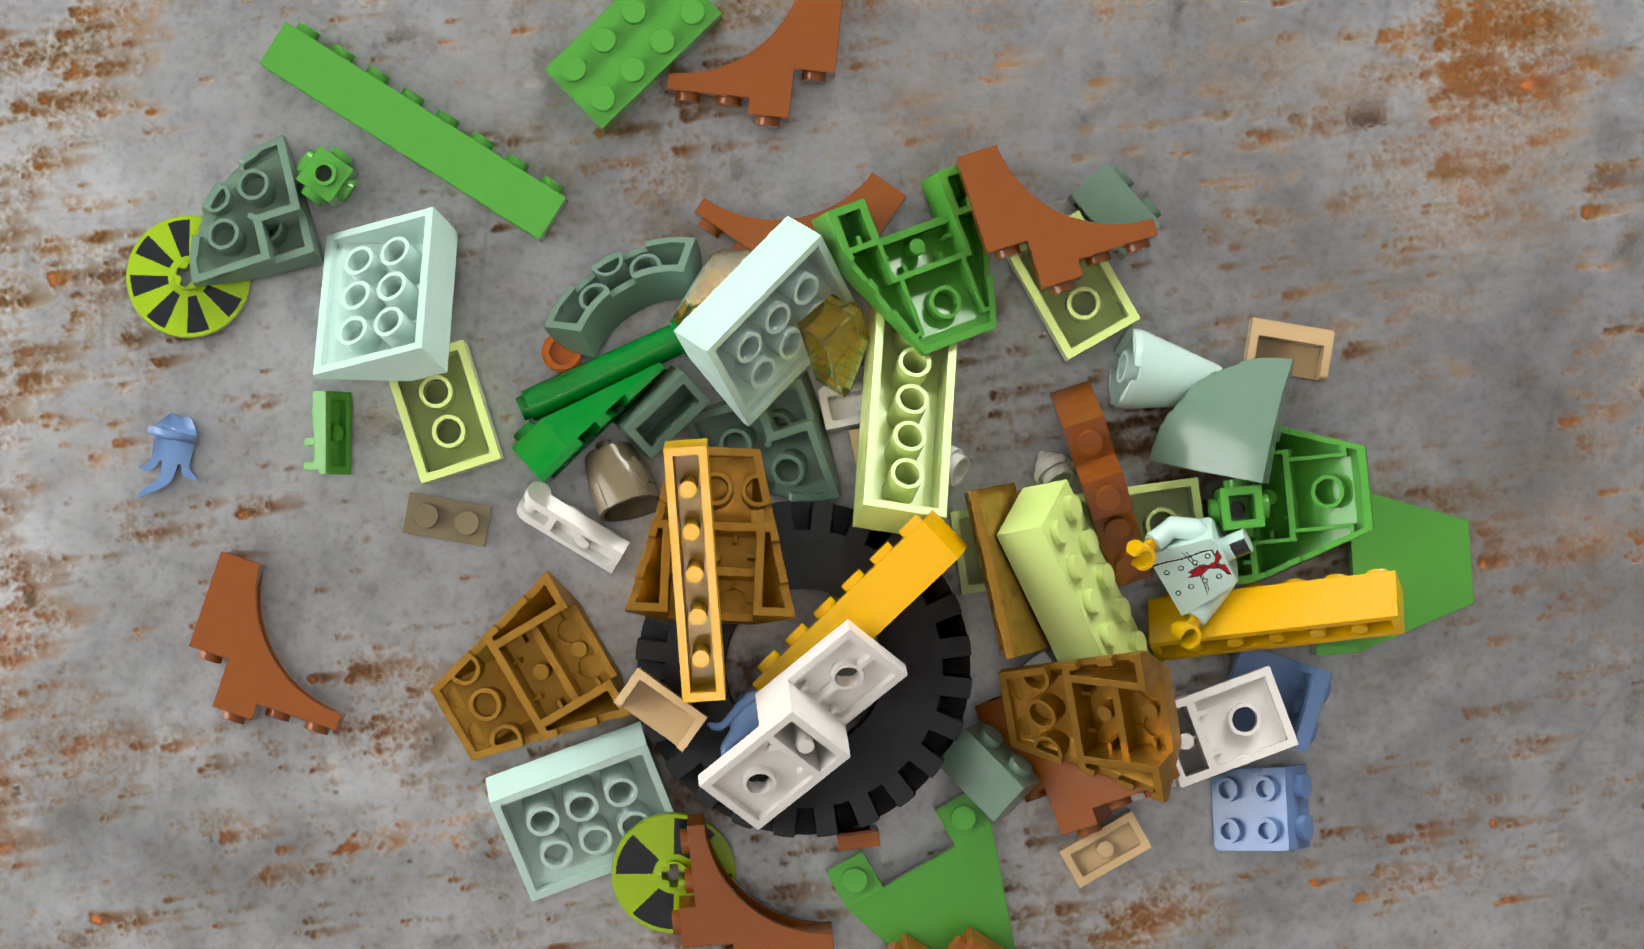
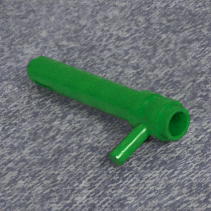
[515,308,696,421]

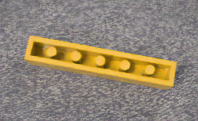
[663,438,726,703]
[752,509,968,690]
[1148,569,1405,661]

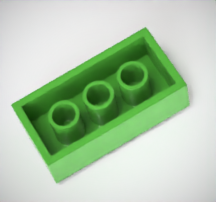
[545,0,723,133]

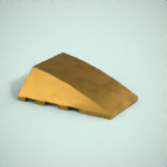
[625,447,796,625]
[430,570,632,761]
[998,650,1182,803]

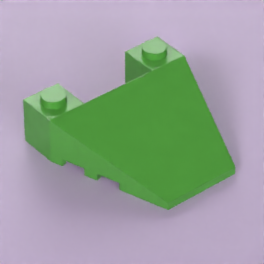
[812,165,997,356]
[1235,426,1374,585]
[1310,493,1474,655]
[826,791,1015,949]

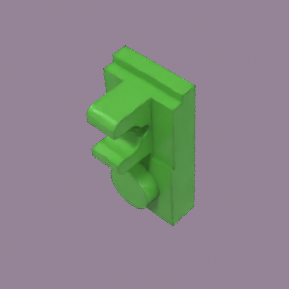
[304,391,351,475]

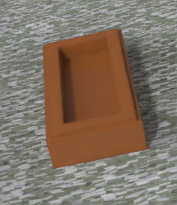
[837,825,880,851]

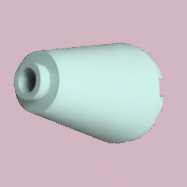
[1108,327,1222,409]

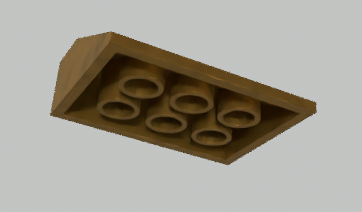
[964,482,1051,659]

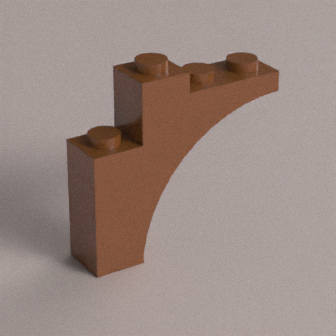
[667,0,843,128]
[955,145,1158,296]
[695,172,906,258]
[1050,381,1153,587]
[189,551,346,735]
[975,695,1180,838]
[672,813,834,949]

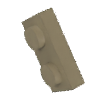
[403,492,492,547]

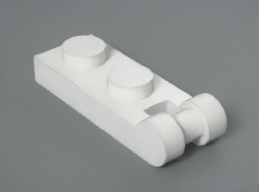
[516,481,630,574]

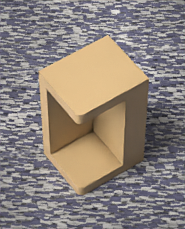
[1242,317,1335,382]
[613,667,708,752]
[1056,808,1152,888]

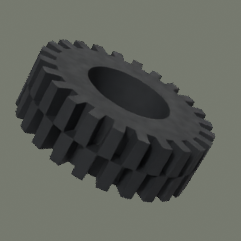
[635,501,972,838]

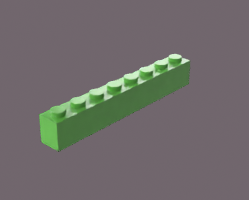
[259,22,568,243]

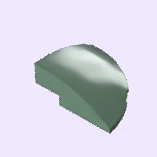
[190,135,324,286]
[1149,358,1294,483]
[687,371,841,502]

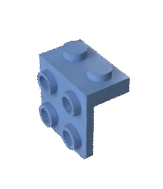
[1228,650,1333,752]
[1211,764,1314,851]

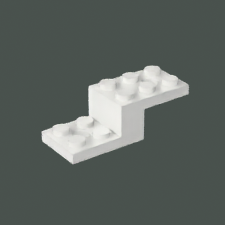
[698,619,908,830]
[1131,665,1299,802]

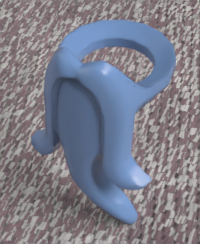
[138,413,198,498]
[707,690,759,756]

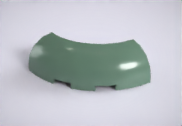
[544,237,702,358]

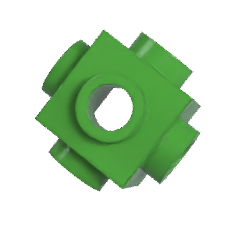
[296,146,359,207]
[1208,479,1270,538]

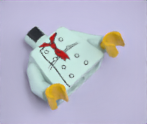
[1126,516,1253,649]

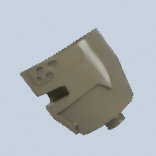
[585,439,660,522]

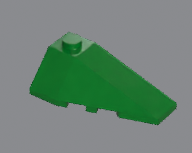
[512,362,666,485]

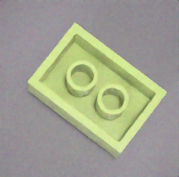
[1006,210,1141,362]
[389,339,505,485]

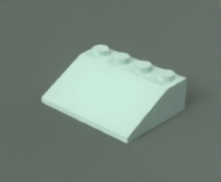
[313,207,458,381]
[674,216,860,426]
[485,721,675,902]

